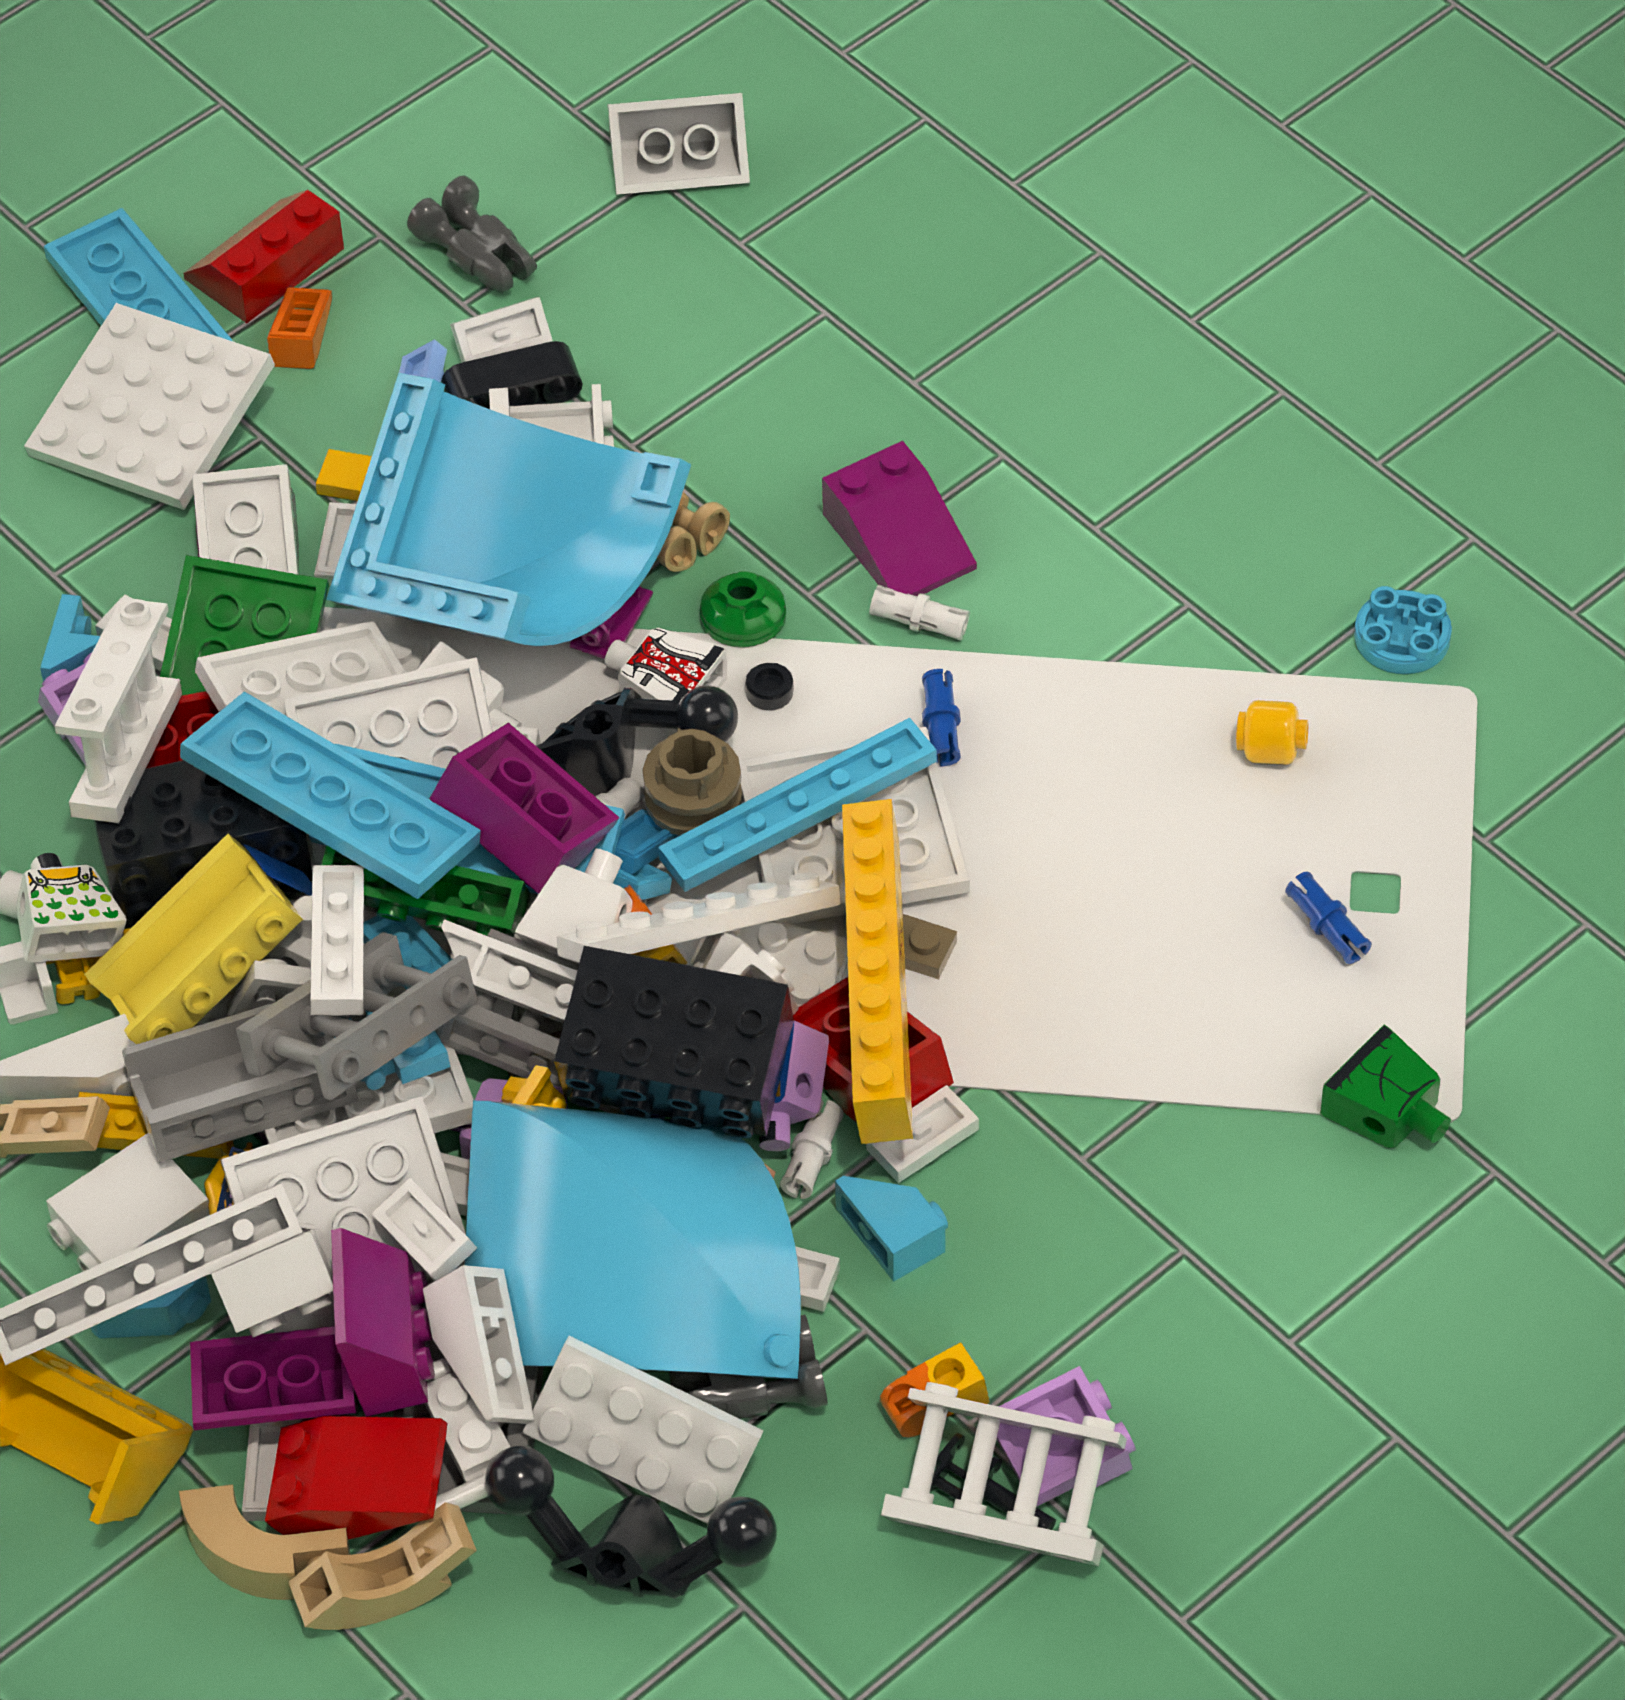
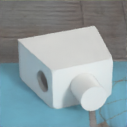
[515,848,632,964]

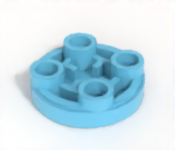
[1354,586,1452,674]

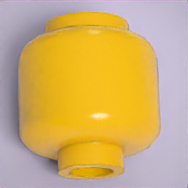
[1236,700,1309,765]

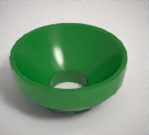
[699,571,786,647]

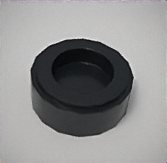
[745,662,794,710]

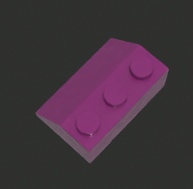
[429,722,620,894]
[331,1228,435,1417]
[190,1326,359,1431]

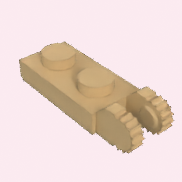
[0,1096,110,1158]

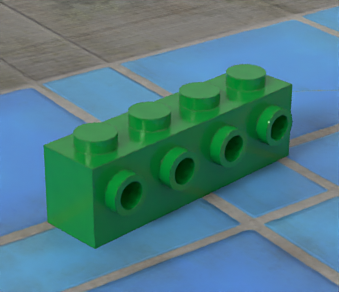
[321,846,530,937]

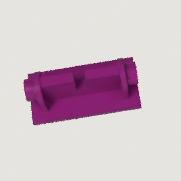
[569,585,653,659]

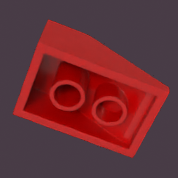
[793,977,954,1123]
[265,1416,448,1540]

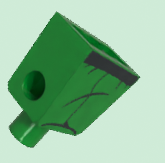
[1320,1024,1451,1148]

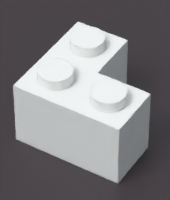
[211,1230,333,1337]

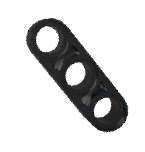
[442,341,583,409]

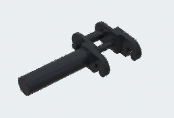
[930,1433,1056,1530]

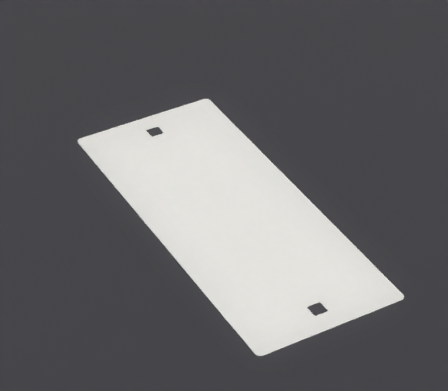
[194,607,1478,1122]

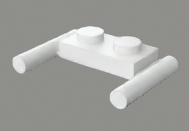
[424,1357,510,1510]

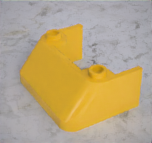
[0,1349,194,1525]

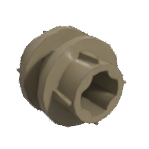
[642,728,743,835]

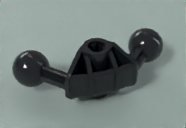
[537,686,738,796]
[485,1446,777,1599]

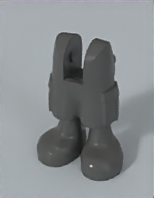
[407,175,537,293]
[669,1314,828,1419]

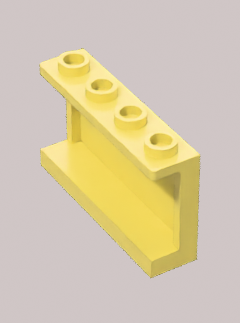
[85,834,303,1044]

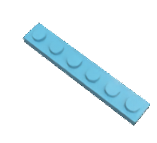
[658,718,937,892]

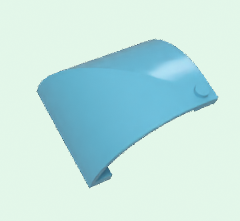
[326,373,691,646]
[464,1100,801,1379]

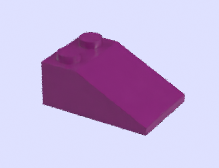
[822,440,977,597]

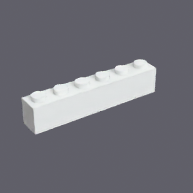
[0,1183,303,1365]

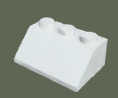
[607,93,750,195]

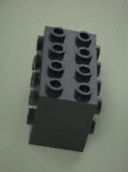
[93,760,313,929]
[554,945,794,1138]

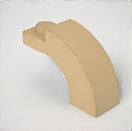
[179,1484,351,1600]
[288,1502,477,1630]

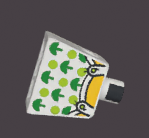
[16,853,126,963]

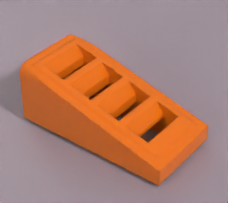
[267,287,332,369]

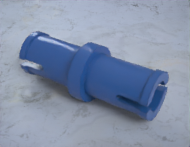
[922,668,961,766]
[1285,871,1372,964]

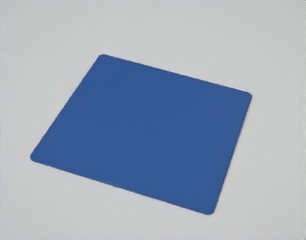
[244,844,312,896]

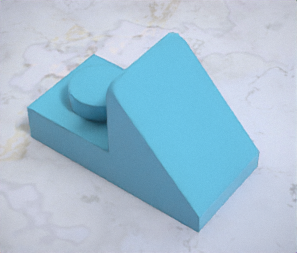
[40,594,100,681]

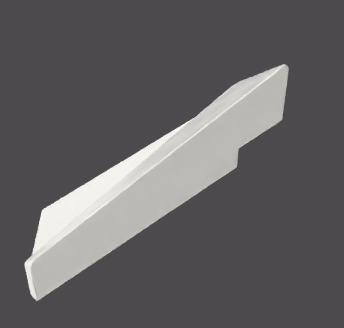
[441,920,577,1024]

